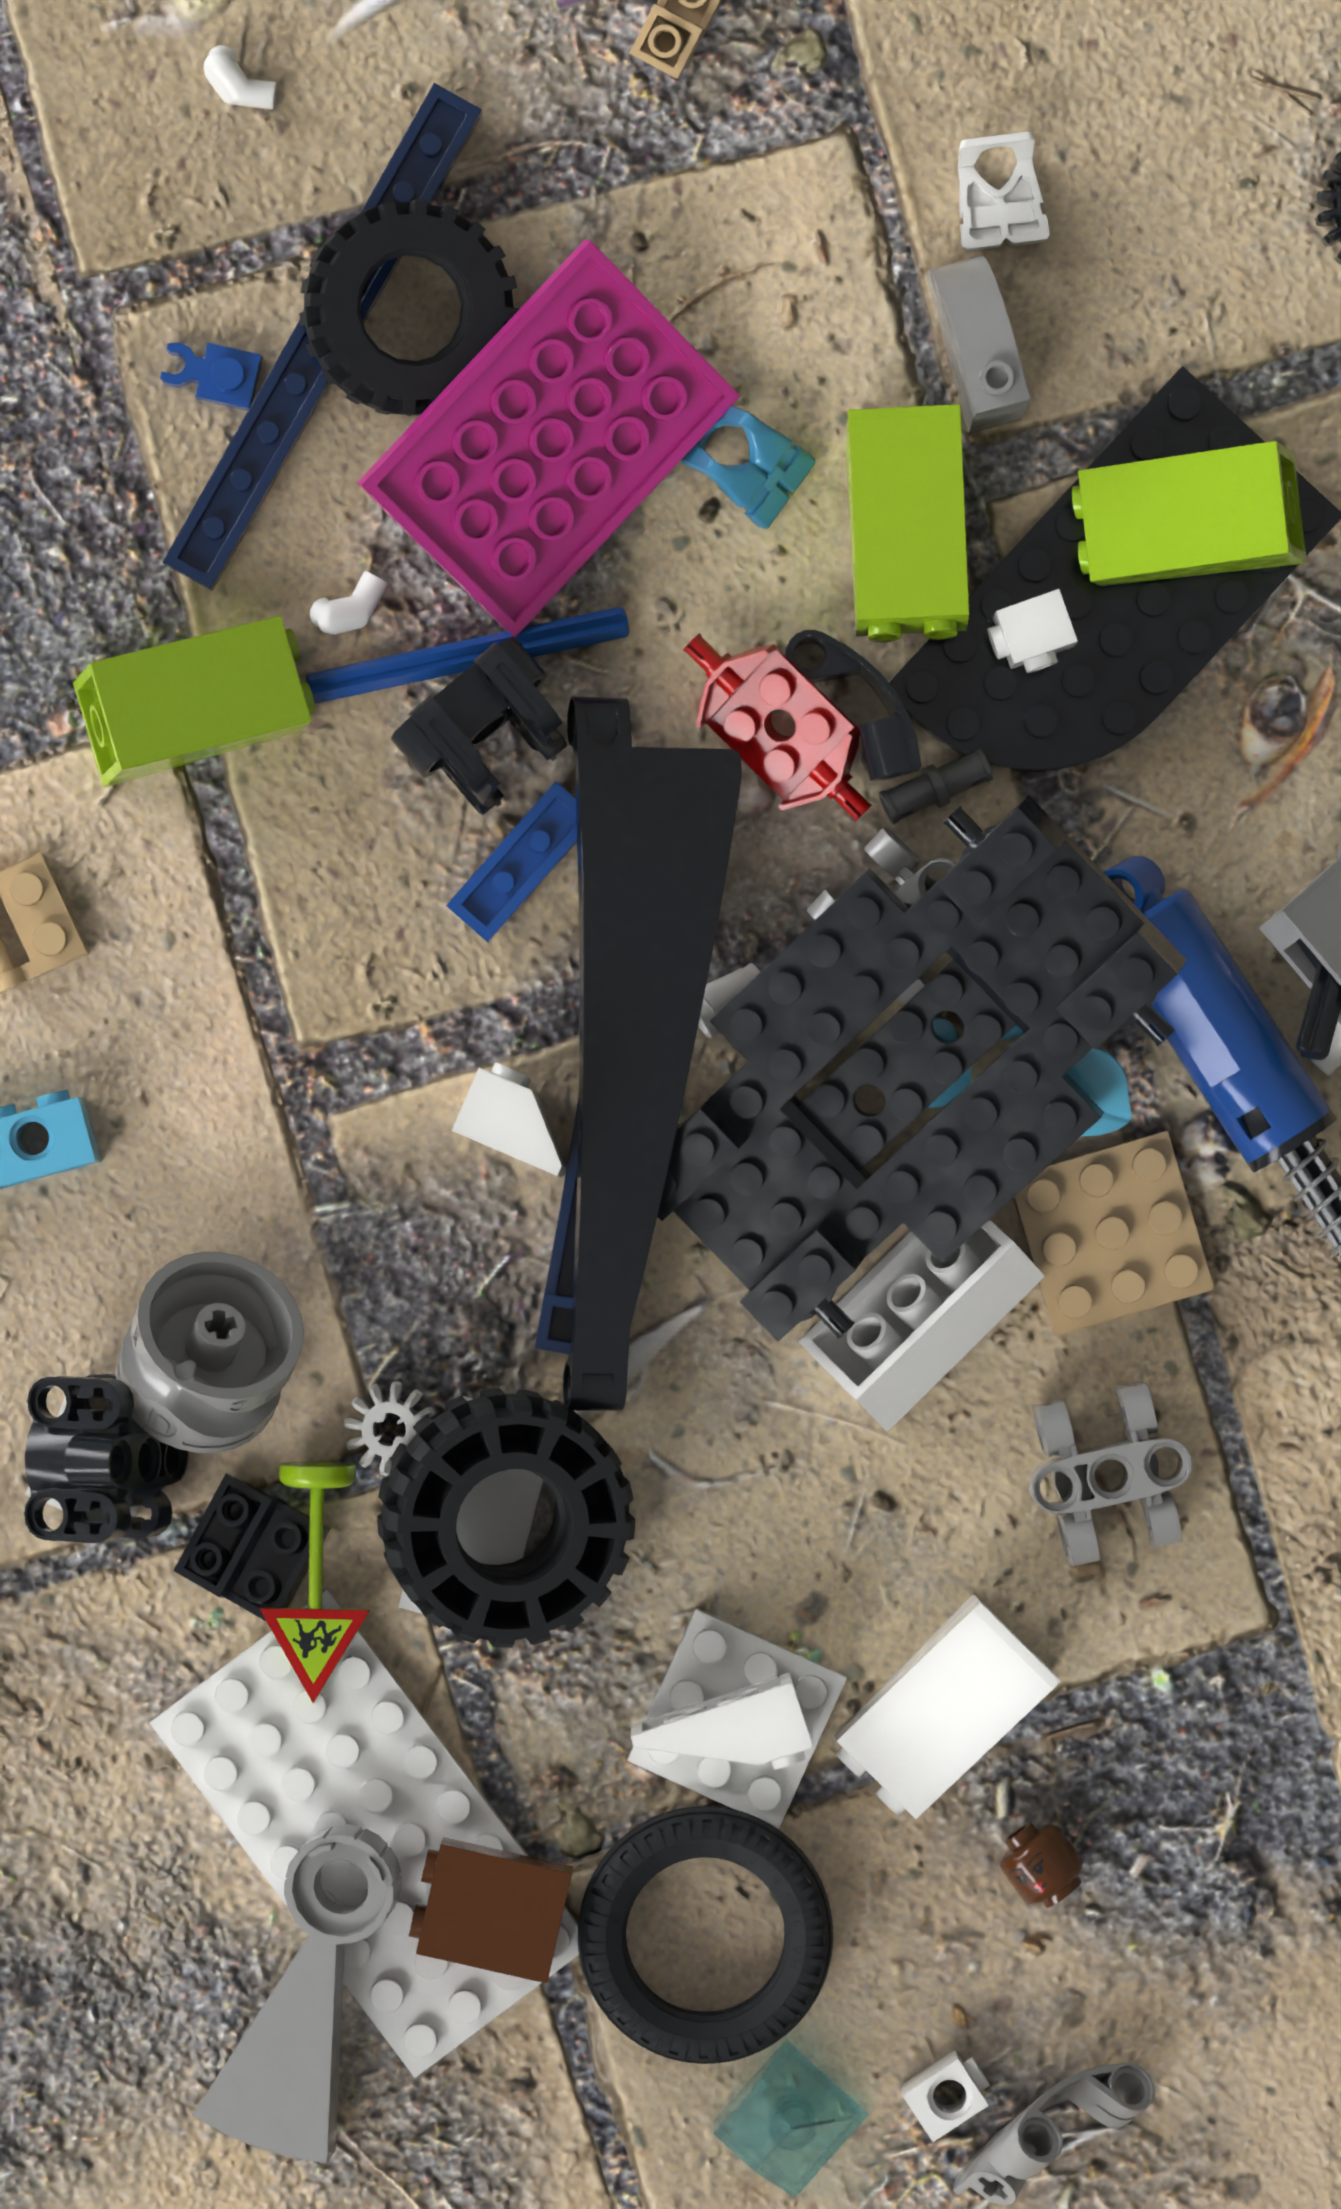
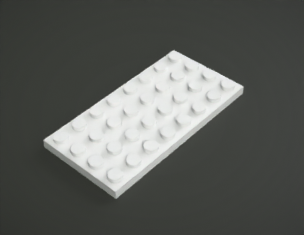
[149,1588,579,2078]

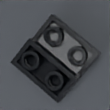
[173,1473,331,1622]

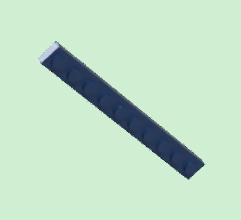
[163,83,483,591]

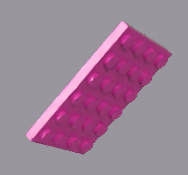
[357,239,740,637]

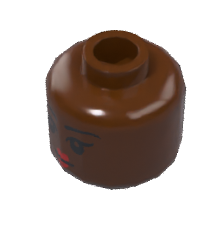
[1000,1822,1083,1908]

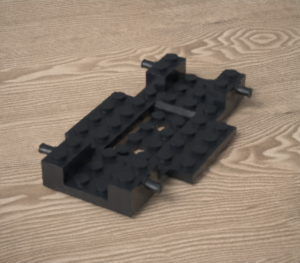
[657,795,1187,1342]

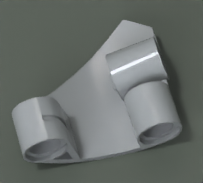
[953,2063,1155,2205]

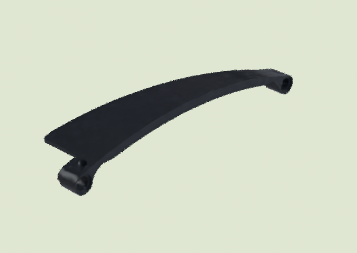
[563,696,742,1411]

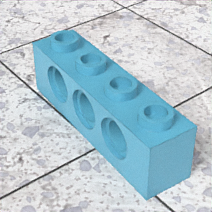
[0,1090,102,1189]

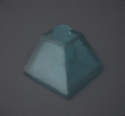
[713,2039,869,2198]

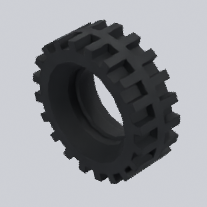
[299,199,519,416]

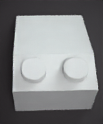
[631,1672,813,1770]

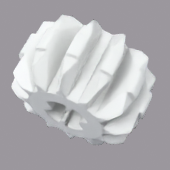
[343,1381,436,1476]

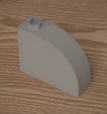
[926,256,1031,434]

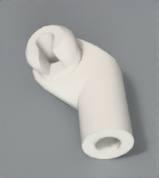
[204,45,277,110]
[310,571,388,635]

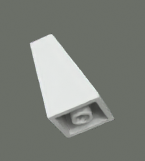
[835,1594,1061,1819]

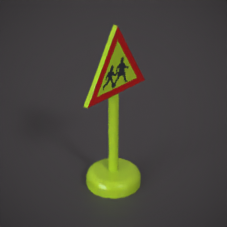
[259,1461,370,1703]

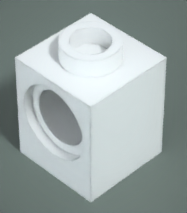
[900,2050,990,2142]

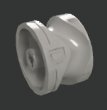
[115,1252,304,1453]

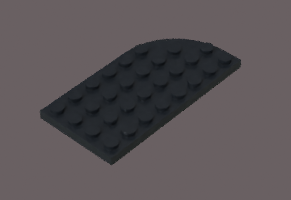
[889,366,1341,772]

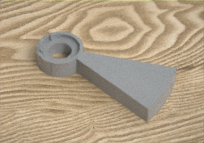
[192,1824,402,2163]

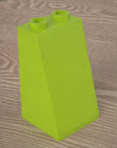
[845,404,969,642]
[1072,441,1307,586]
[73,615,315,788]

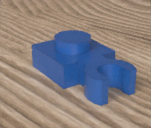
[160,343,263,411]

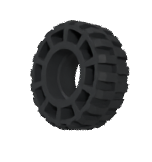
[377,1388,635,1648]

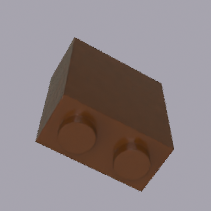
[409,1837,573,1984]

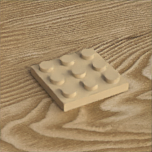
[1013,1131,1215,1336]

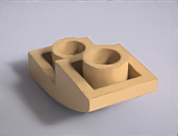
[629,0,722,79]

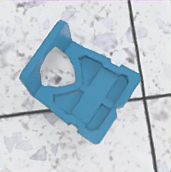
[681,405,815,529]

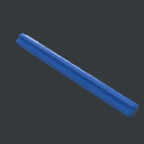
[305,607,630,703]

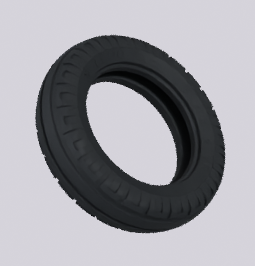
[578,1806,833,2064]

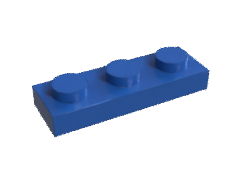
[446,781,577,943]

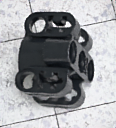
[391,636,568,816]
[24,1374,189,1543]

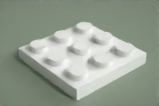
[627,1608,847,1829]

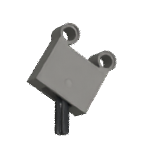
[1259,846,1341,1060]

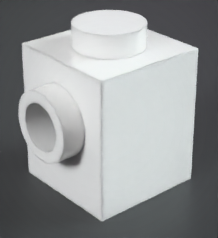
[987,589,1078,673]

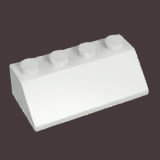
[452,1062,566,1177]
[799,1220,1045,1432]

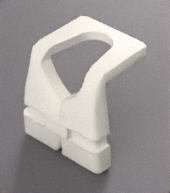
[958,132,1050,252]

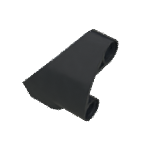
[785,630,922,781]

